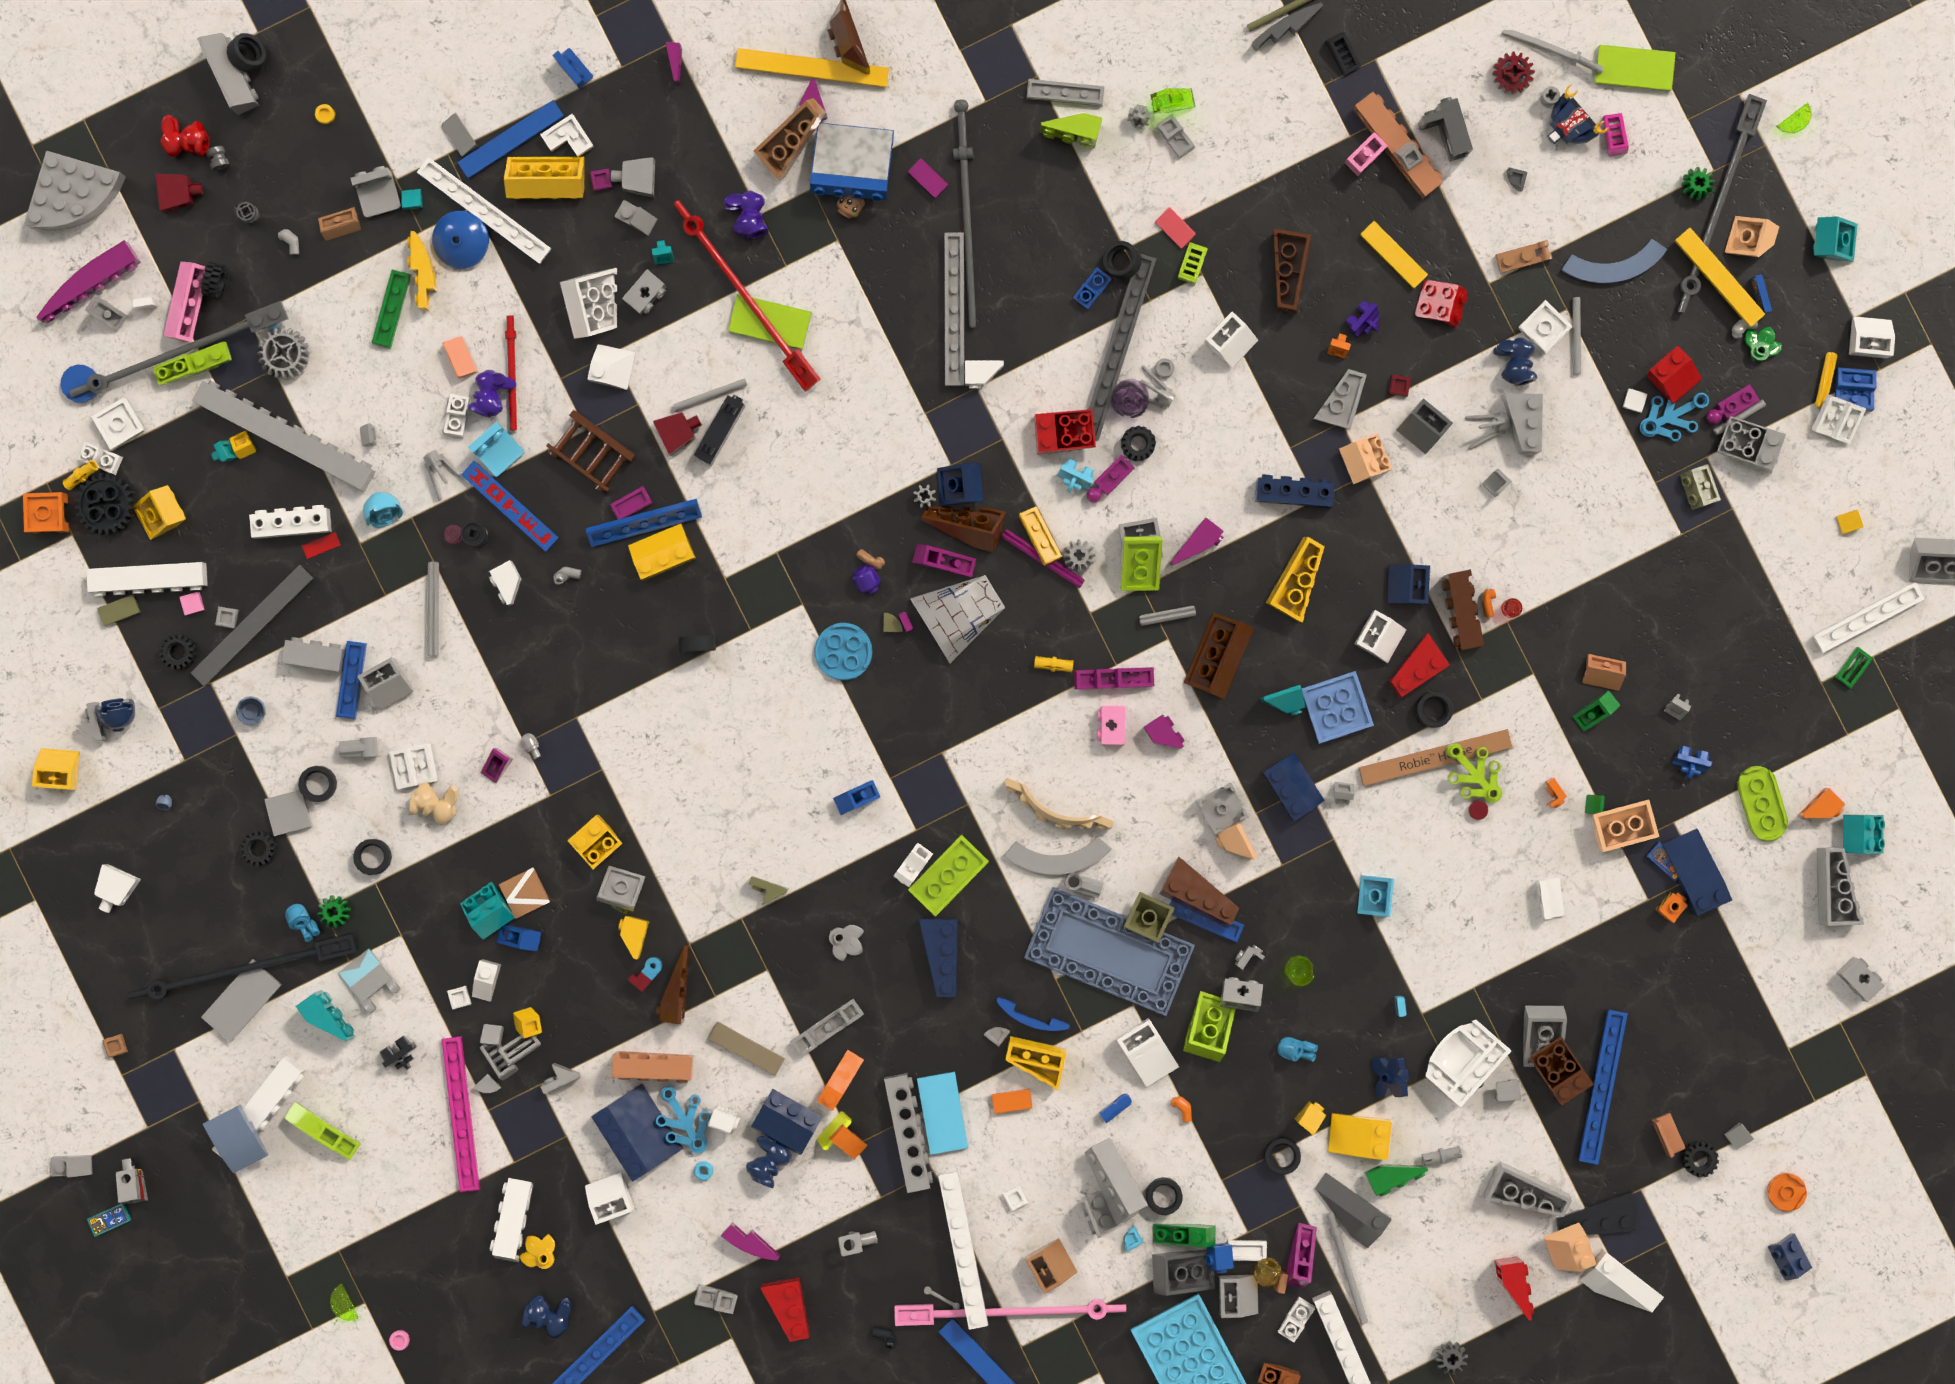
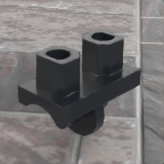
[380,1036,417,1070]

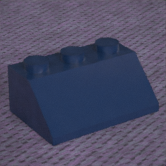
[1261,752,1325,821]
[751,1088,823,1155]

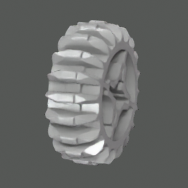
[257,327,310,379]

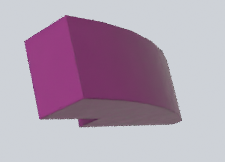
[721,1222,780,1261]

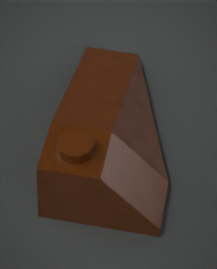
[657,944,690,1024]

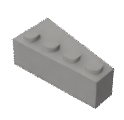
[1817,847,1864,926]
[1085,1137,1148,1225]
[1483,1161,1572,1217]

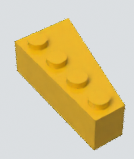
[1266,537,1324,623]

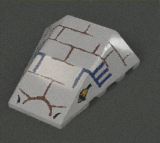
[910,575,1005,664]

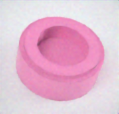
[389,1330,410,1351]

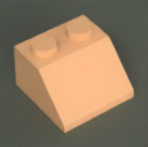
[1543,1223,1597,1272]

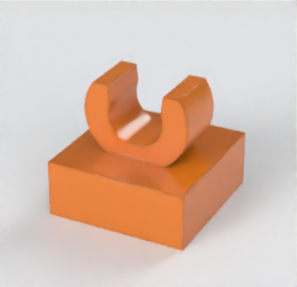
[1327,333,1351,359]

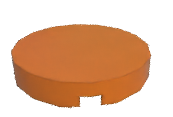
[1767,1173,1807,1211]

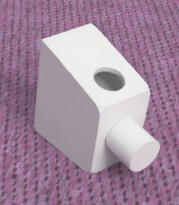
[95,864,141,913]

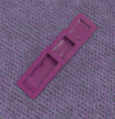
[1074,667,1155,690]

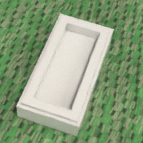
[1228,1240,1267,1261]

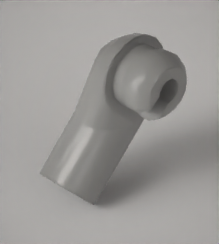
[553,567,582,585]

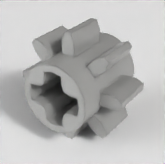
[1127,104,1152,129]
[913,485,936,508]

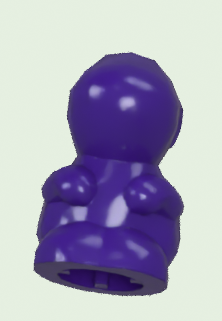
[724,190,769,239]
[468,370,516,418]

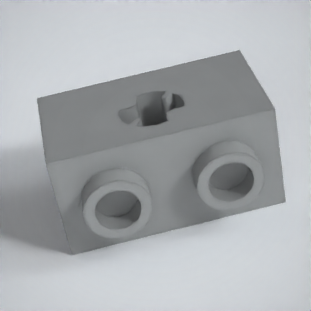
[622,269,666,316]
[1836,957,1884,1002]
[1220,977,1263,1012]

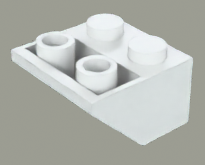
[1204,312,1258,368]
[1849,317,1895,359]
[1354,610,1406,663]
[585,1172,634,1225]

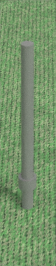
[1326,1212,1368,1324]

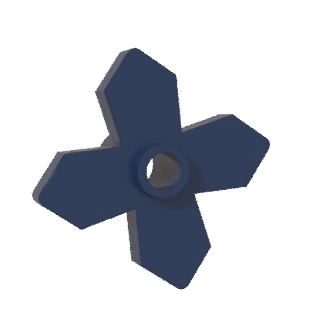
[1372,1058,1409,1097]

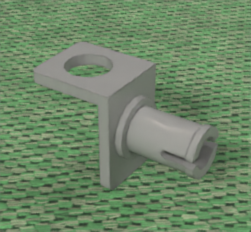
[838,1231,877,1256]

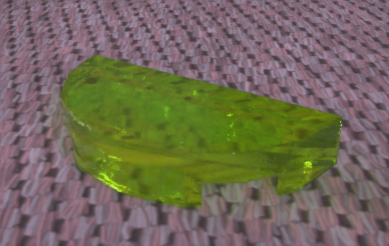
[1776,102,1812,133]
[330,1283,359,1321]

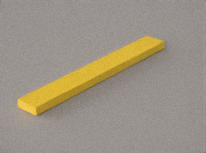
[735,48,889,88]

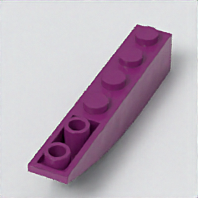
[36,240,141,323]

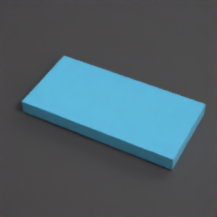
[917,1071,968,1155]

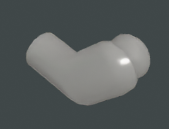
[278,229,299,255]
[1731,319,1758,339]

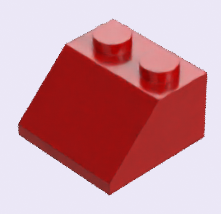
[1647,346,1702,404]

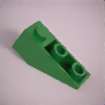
[1364,1164,1428,1196]
[1153,1223,1216,1248]

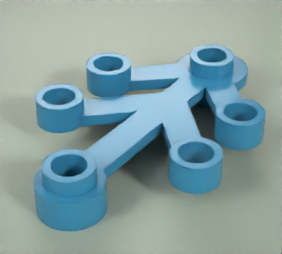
[1640,393,1709,442]
[656,1086,711,1153]

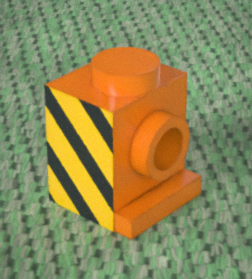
[1655,892,1688,923]

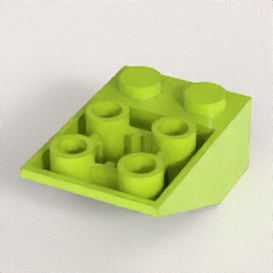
[1040,113,1102,149]

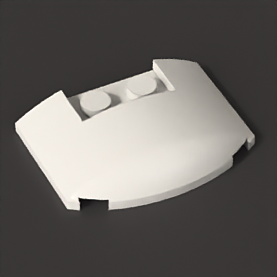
[1425,1020,1511,1108]

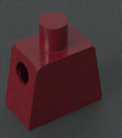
[156,174,203,213]
[653,412,702,456]

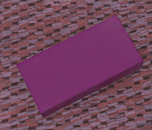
[908,158,948,199]
[610,486,653,519]

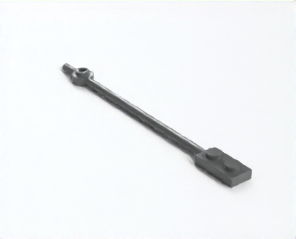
[1677,94,1767,314]
[69,301,289,397]

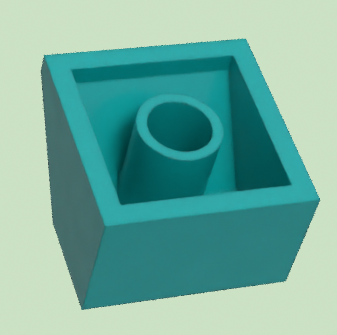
[1813,216,1858,262]

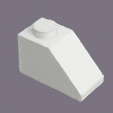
[965,361,1004,389]
[472,959,501,1002]

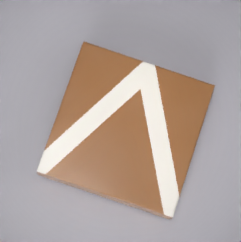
[499,867,551,919]

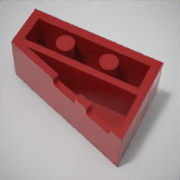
[1388,633,1449,698]
[761,1277,810,1342]

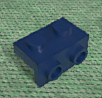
[1768,1233,1812,1280]

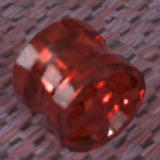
[1501,598,1523,618]

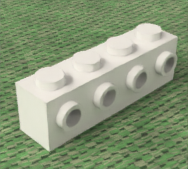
[249,505,332,539]

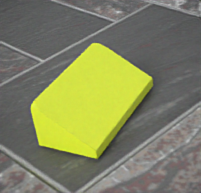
[817,1111,852,1151]

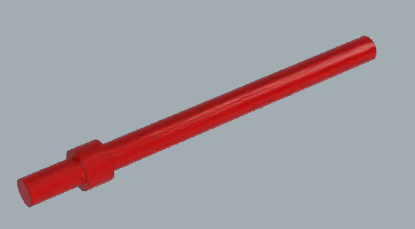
[505,315,517,431]

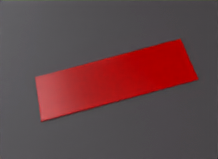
[302,532,341,559]

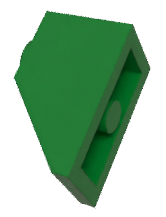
[1572,690,1620,731]

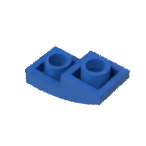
[1073,267,1113,309]

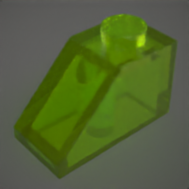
[1150,88,1195,113]

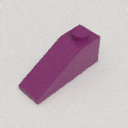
[1170,517,1224,566]
[912,544,976,577]
[1286,1223,1317,1288]

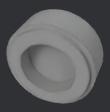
[1155,358,1174,378]

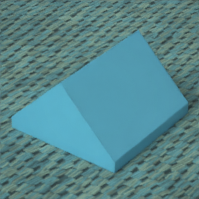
[1358,875,1394,917]

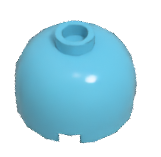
[363,492,403,528]

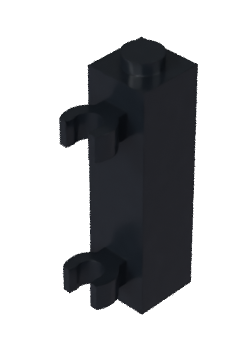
[694,394,746,466]

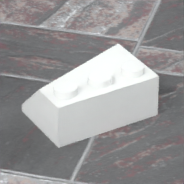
[560,268,617,339]

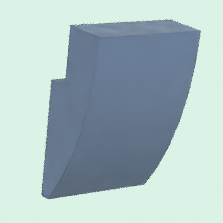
[203,1105,268,1173]

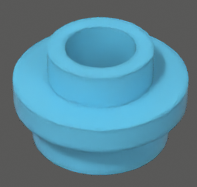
[694,1161,713,1181]

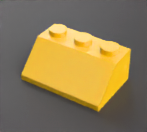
[628,524,696,581]

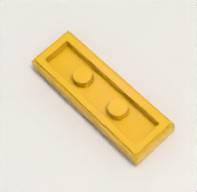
[1019,507,1062,566]

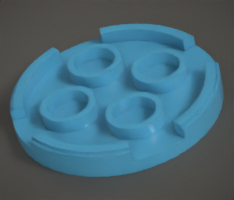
[815,623,872,680]

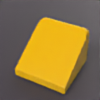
[229,430,256,459]
[1836,509,1864,534]

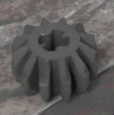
[1435,1341,1468,1375]

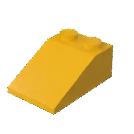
[1328,1113,1392,1160]

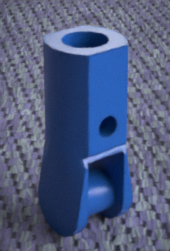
[1099,1094,1132,1123]

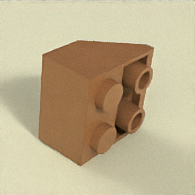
[1025,1238,1077,1294]

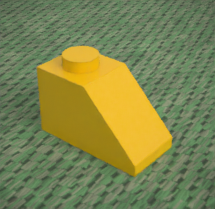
[618,916,649,960]
[1295,1101,1326,1135]

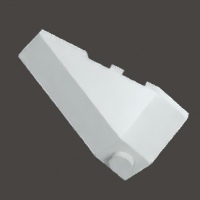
[1579,1249,1664,1312]

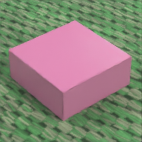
[180,592,205,616]

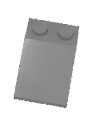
[1523,1006,1567,1067]

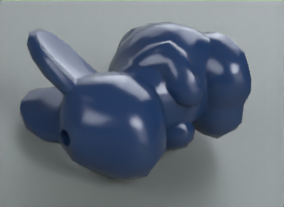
[1493,338,1538,386]
[746,1136,792,1189]
[522,1295,571,1338]

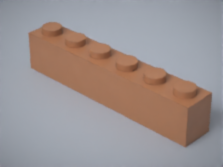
[1353,92,1443,199]

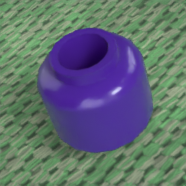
[852,565,881,594]

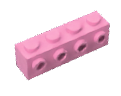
[163,262,205,342]

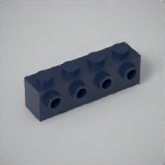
[1255,474,1335,508]

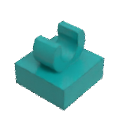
[652,240,674,265]
[211,440,237,462]

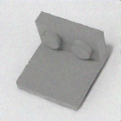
[1081,1190,1118,1238]

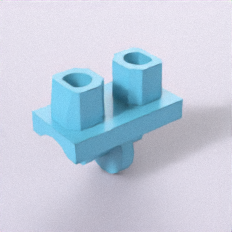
[1057,459,1094,493]

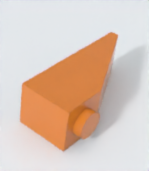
[817,1050,864,1111]

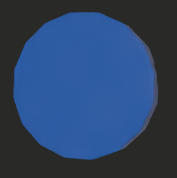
[60,364,100,403]

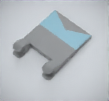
[339,949,401,1013]

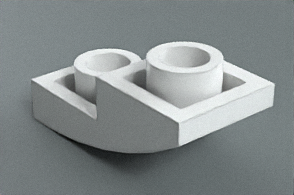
[444,394,470,438]
[78,442,123,475]
[1278,1297,1315,1342]

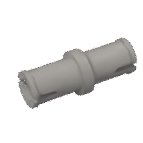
[1421,1146,1462,1166]

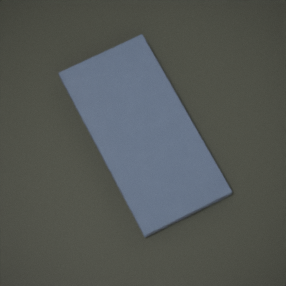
[1024,887,1195,1016]

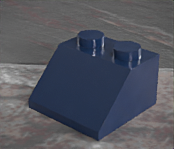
[937,463,983,506]

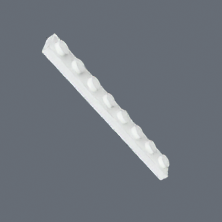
[417,157,551,264]

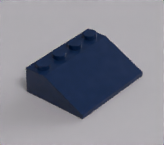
[591,1083,683,1182]

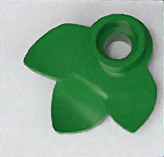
[1745,327,1782,362]

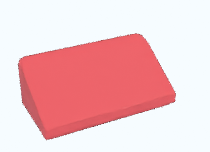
[1155,207,1196,249]

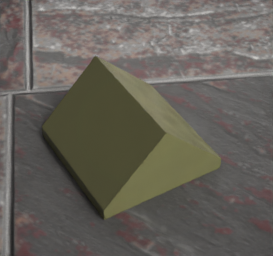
[1124,892,1175,943]

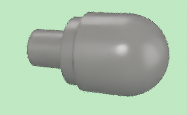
[521,733,541,759]

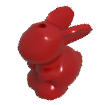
[160,115,210,157]

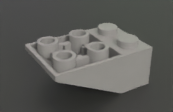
[1717,416,1786,474]

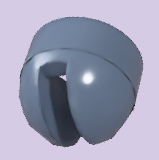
[155,795,172,811]

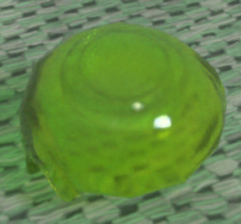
[1285,955,1314,987]

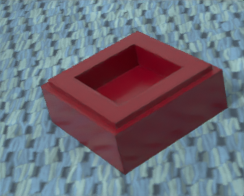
[1388,374,1411,397]

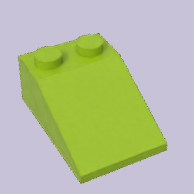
[1183,991,1235,1062]

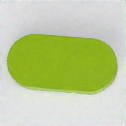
[1737,766,1788,841]

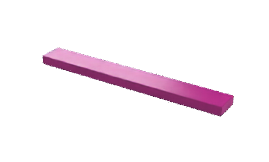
[442,1036,480,1192]

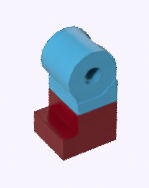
[628,957,663,992]

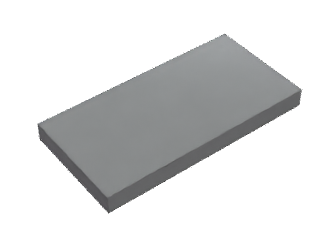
[201,959,282,1043]

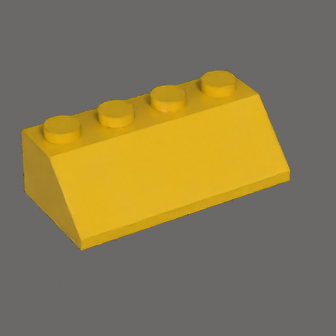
[504,157,584,199]

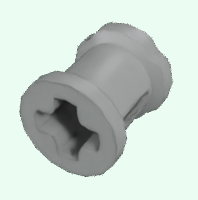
[1540,86,1560,107]

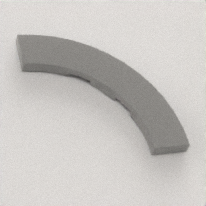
[1004,836,1112,875]

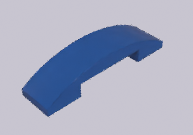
[996,996,1070,1031]

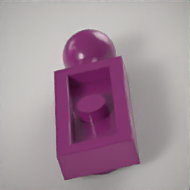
[1706,384,1760,425]
[1086,455,1135,503]

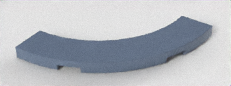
[1561,239,1668,284]

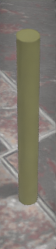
[1247,0,1312,32]

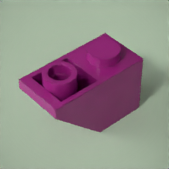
[1143,714,1185,749]

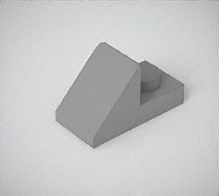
[614,200,658,236]
[85,295,127,332]
[76,702,107,741]
[541,1063,581,1094]
[51,1155,92,1178]

